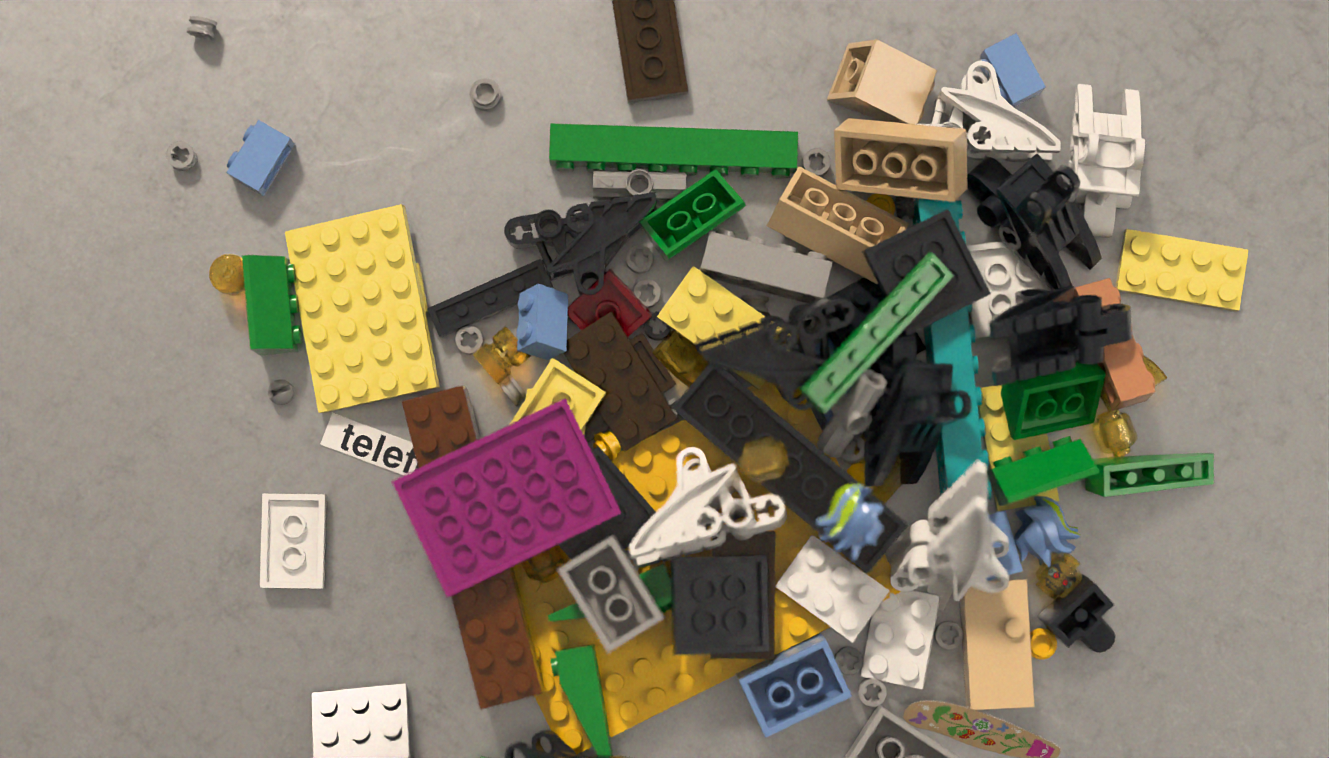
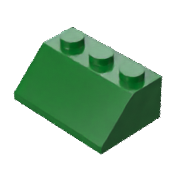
[640,169,746,262]
[242,255,302,356]
[1000,361,1106,440]
[987,436,1100,506]

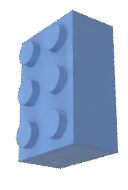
[736,633,852,737]

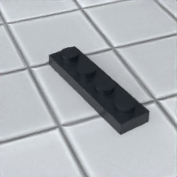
[427,259,554,338]

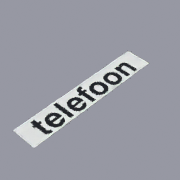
[320,413,418,476]

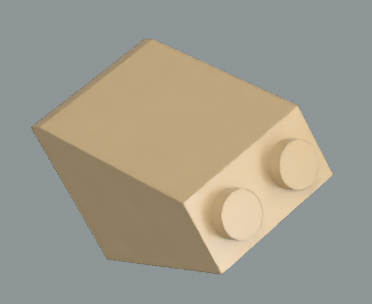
[827,39,937,124]

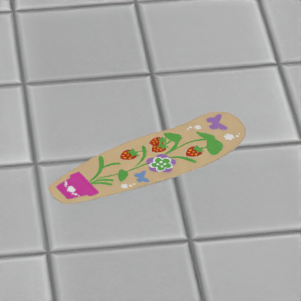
[903,700,1061,758]

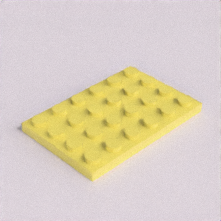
[285,204,440,413]

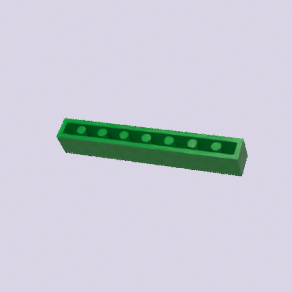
[549,123,798,178]

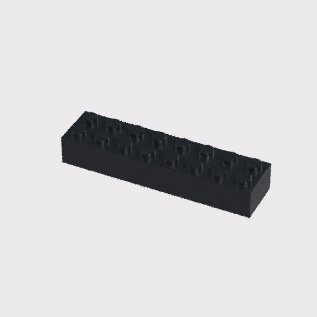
[672,362,909,574]

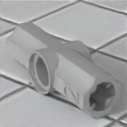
[593,169,686,200]
[816,370,887,457]

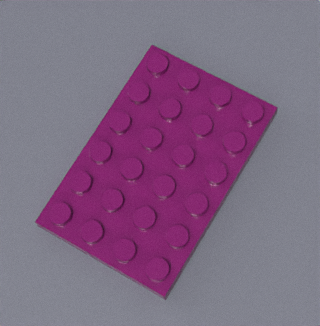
[391,398,621,598]

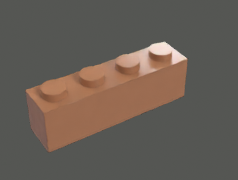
[1074,278,1156,411]

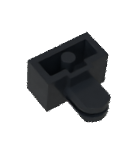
[1037,574,1116,653]

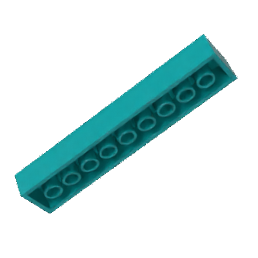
[912,198,992,506]

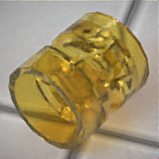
[472,326,531,385]

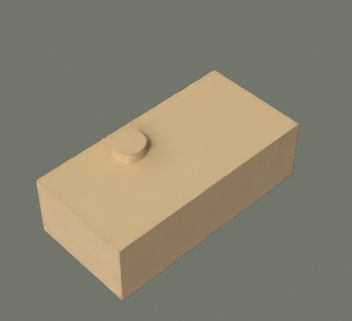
[834,118,967,202]
[767,166,909,284]
[960,580,1034,710]

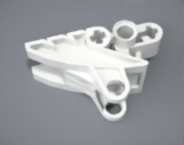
[917,61,1061,162]
[1067,84,1145,238]
[629,448,787,568]
[891,460,1009,601]

